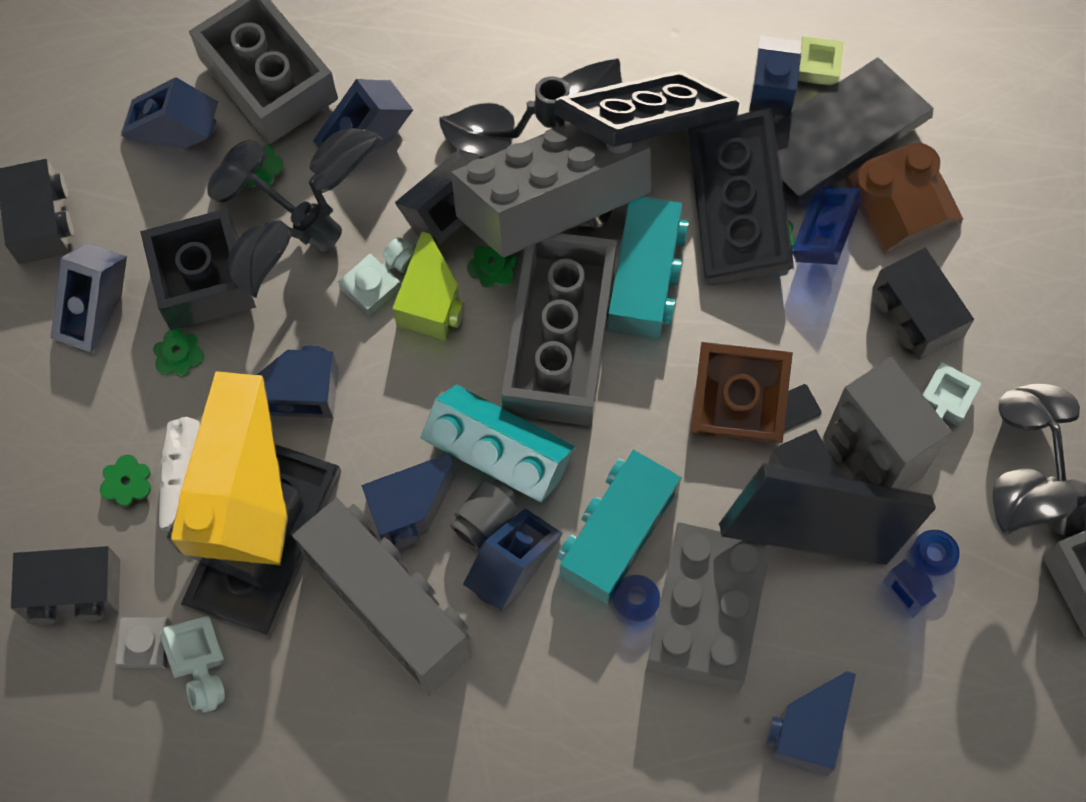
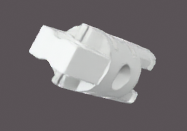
[159,417,200,531]

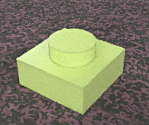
[798,36,844,85]

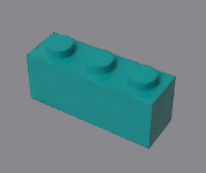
[607,197,688,340]
[420,384,576,502]
[557,449,681,605]

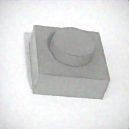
[115,617,171,669]

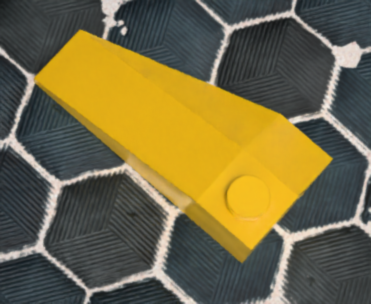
[171,371,288,565]

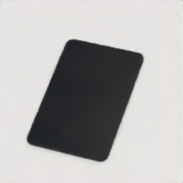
[784,384,822,431]

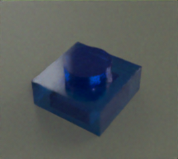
[882,559,937,618]

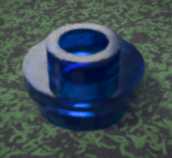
[911,529,960,577]
[613,575,660,623]

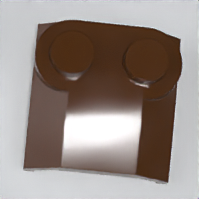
[845,143,963,254]
[691,342,793,443]

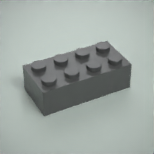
[451,123,652,258]
[501,233,617,426]
[292,497,471,696]

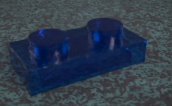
[792,187,862,265]

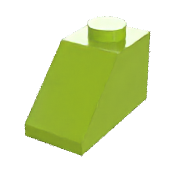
[392,232,465,341]

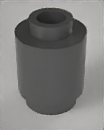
[450,480,518,550]

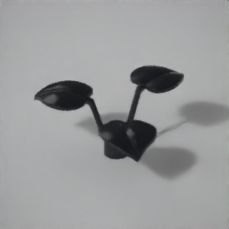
[439,58,623,230]
[207,128,383,298]
[992,384,1086,537]

